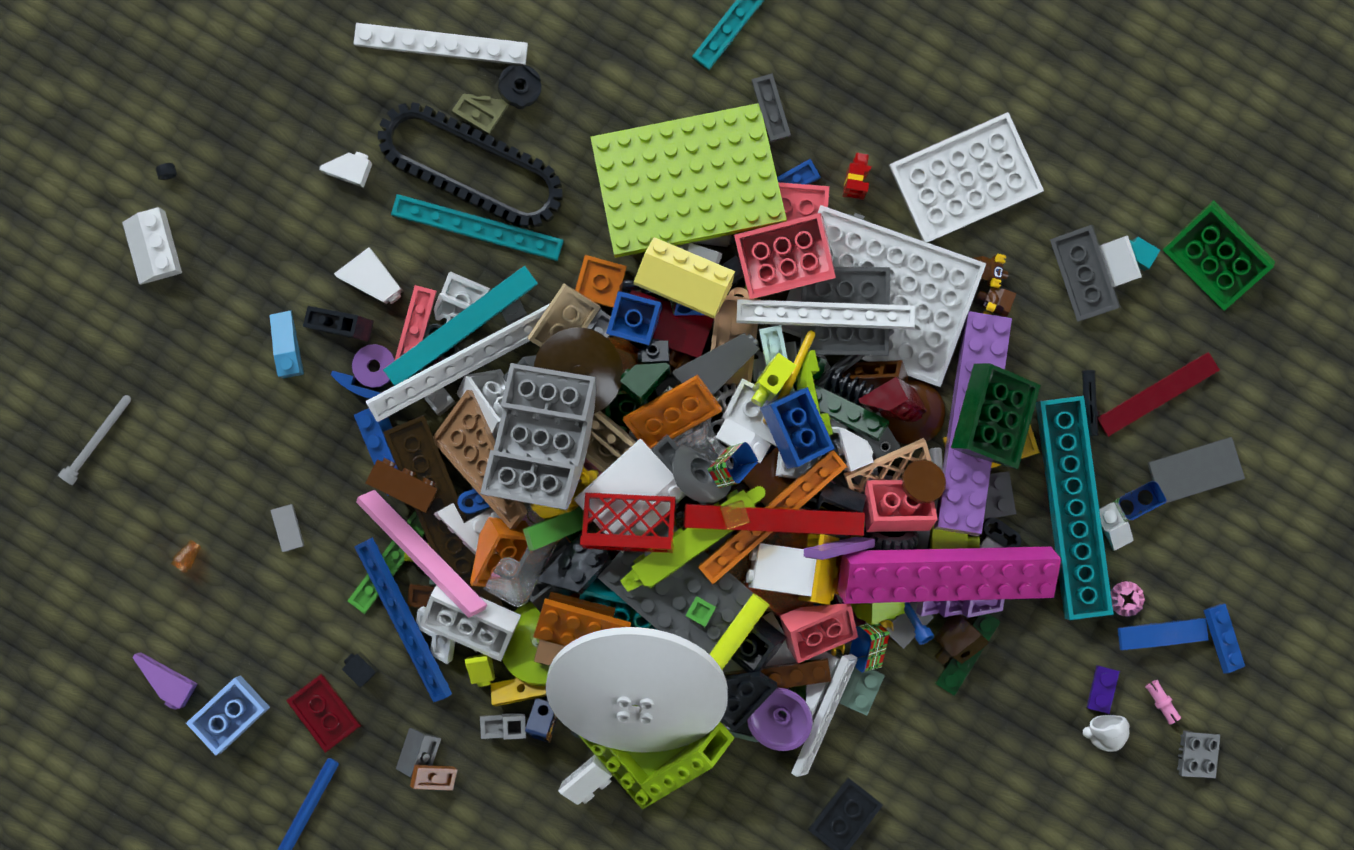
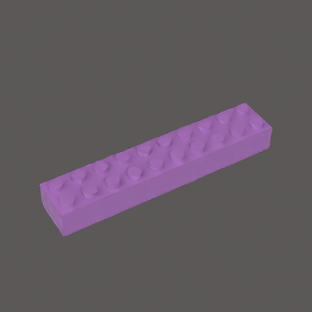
[934,311,1012,536]

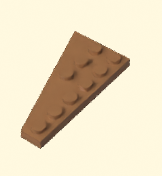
[433,390,528,529]

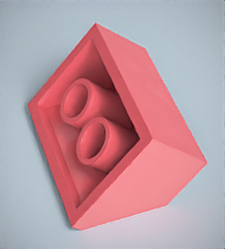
[863,480,938,532]

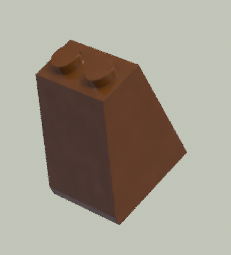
[728,447,796,508]

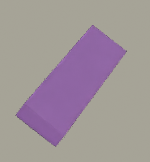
[804,537,875,560]

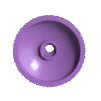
[747,688,813,751]

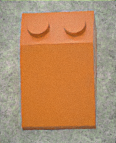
[470,517,529,588]

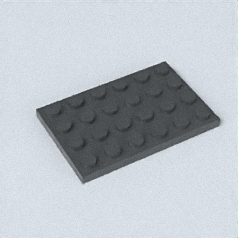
[598,519,753,654]

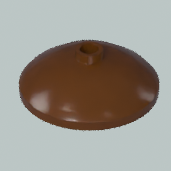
[881,380,945,445]

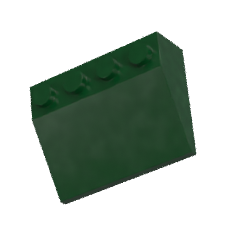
[951,363,1041,469]

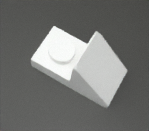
[1099,502,1133,551]

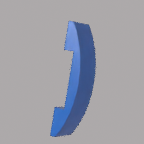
[331,371,380,399]

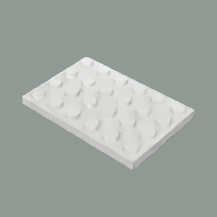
[889,112,1044,243]

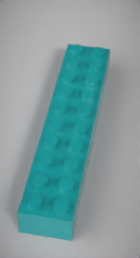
[1036,396,1114,620]

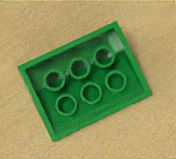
[1163,200,1275,311]

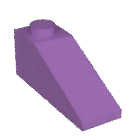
[133,652,197,710]

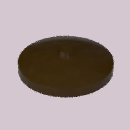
[533,327,623,414]

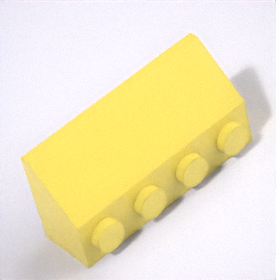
[633,237,735,318]

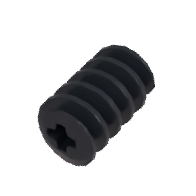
[824,369,875,408]

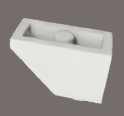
[319,152,372,188]
[715,418,771,463]

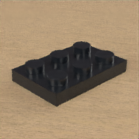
[808,777,883,850]

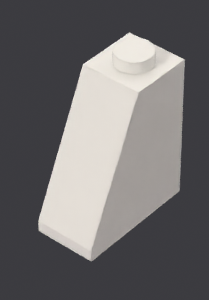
[334,248,403,304]

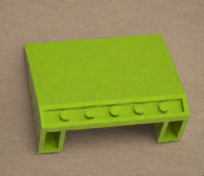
[579,705,734,810]

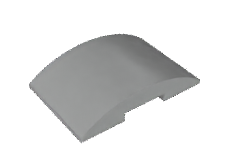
[480,363,596,510]

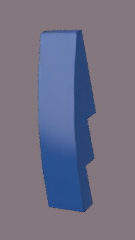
[1118,618,1208,650]

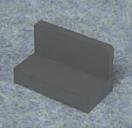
[396,728,441,778]

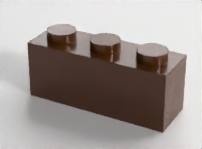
[365,458,439,513]

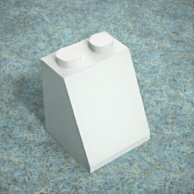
[746,543,816,596]

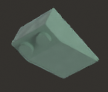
[828,650,885,716]

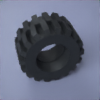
[861,527,919,551]

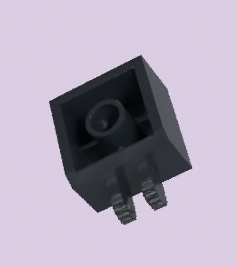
[801,482,866,540]

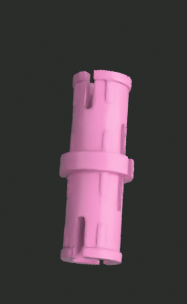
[1146,680,1181,725]

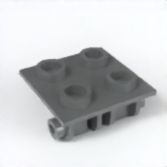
[1177,730,1220,778]

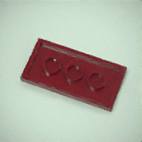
[630,290,714,358]

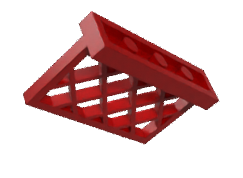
[580,493,676,553]

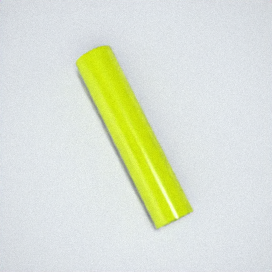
[709,593,769,670]

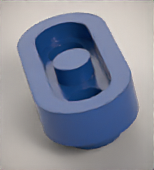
[458,489,491,514]

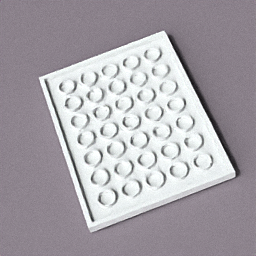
[781,205,986,387]

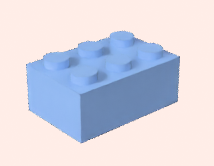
[186,675,270,755]

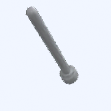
[58,395,131,485]

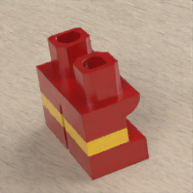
[842,153,872,200]

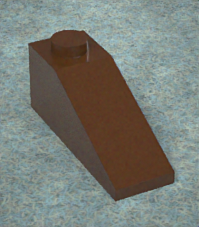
[843,360,909,389]

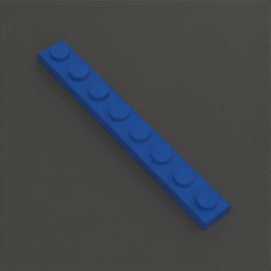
[354,537,452,703]

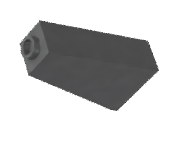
[671,333,759,395]

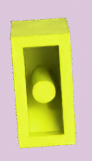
[465,654,495,687]

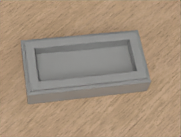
[271,504,305,552]

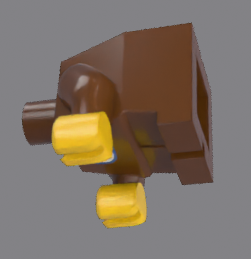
[973,254,1008,288]
[977,288,1016,317]

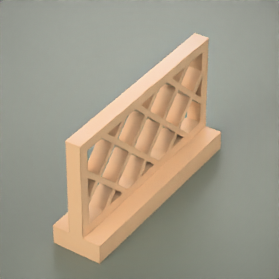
[844,438,931,493]

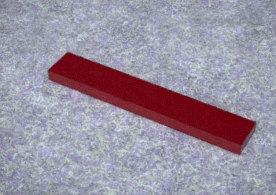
[1097,352,1220,437]

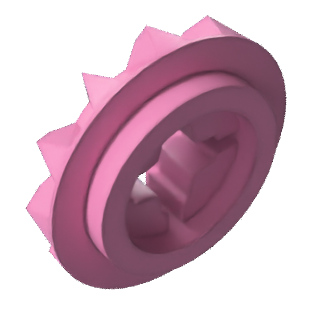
[1111,581,1145,617]

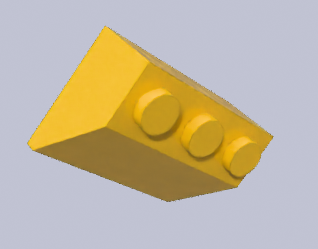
[798,534,840,605]

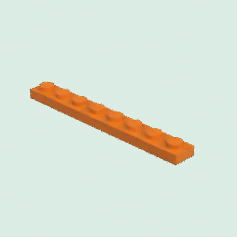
[697,450,847,584]

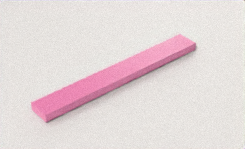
[356,490,487,618]

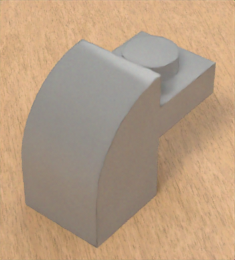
[480,713,526,740]

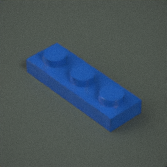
[1203,604,1245,673]

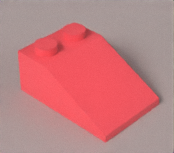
[780,604,858,664]

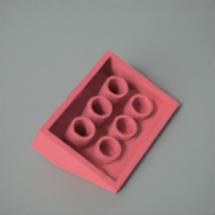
[734,213,836,300]

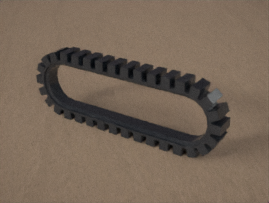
[378,102,563,228]

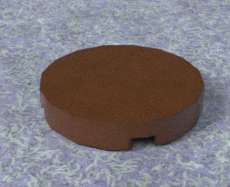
[902,460,946,504]

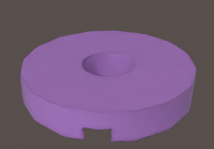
[352,344,395,388]

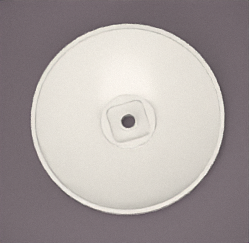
[546,627,728,752]

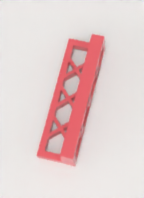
[394,285,437,361]

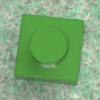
[685,596,716,627]

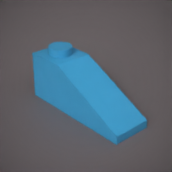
[270,311,304,379]

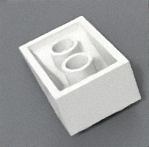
[558,754,612,805]

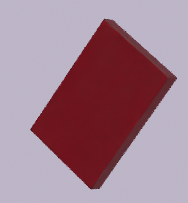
[286,673,361,753]

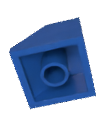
[606,291,662,345]

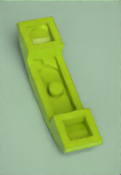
[797,350,833,436]

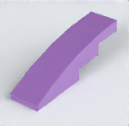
[916,599,1005,618]

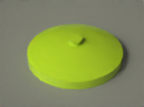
[502,602,563,686]

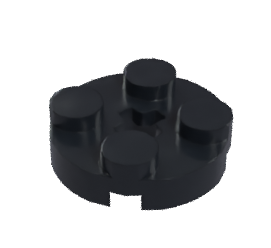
[498,65,541,109]

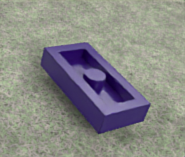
[1086,665,1120,714]

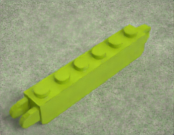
[620,486,766,592]

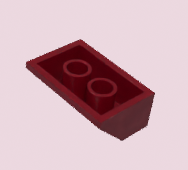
[858,377,927,422]

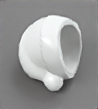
[1083,715,1130,752]

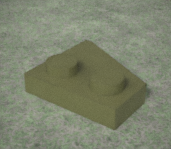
[452,94,509,135]

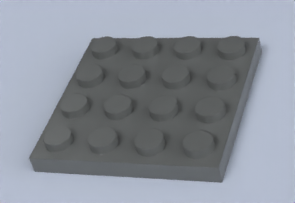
[801,267,890,356]

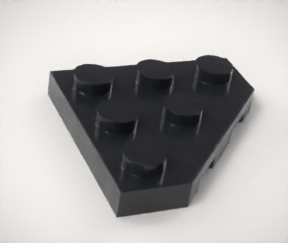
[720,671,778,731]

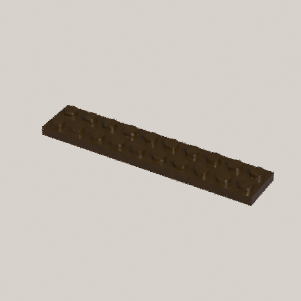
[383,415,504,607]

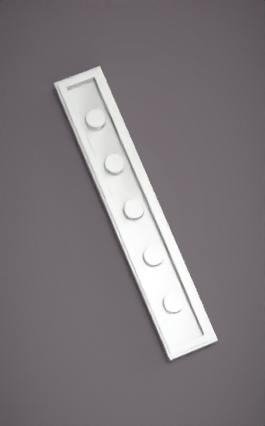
[791,654,858,777]

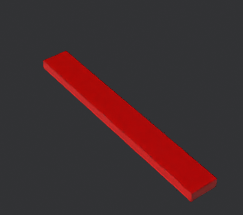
[684,504,865,536]

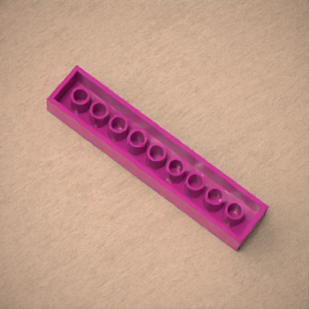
[837,547,1061,604]

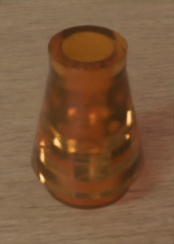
[171,539,201,573]

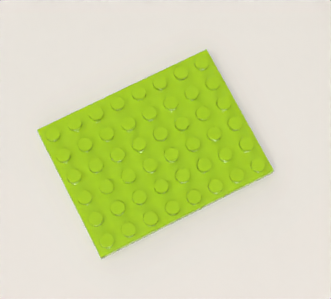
[591,103,787,258]

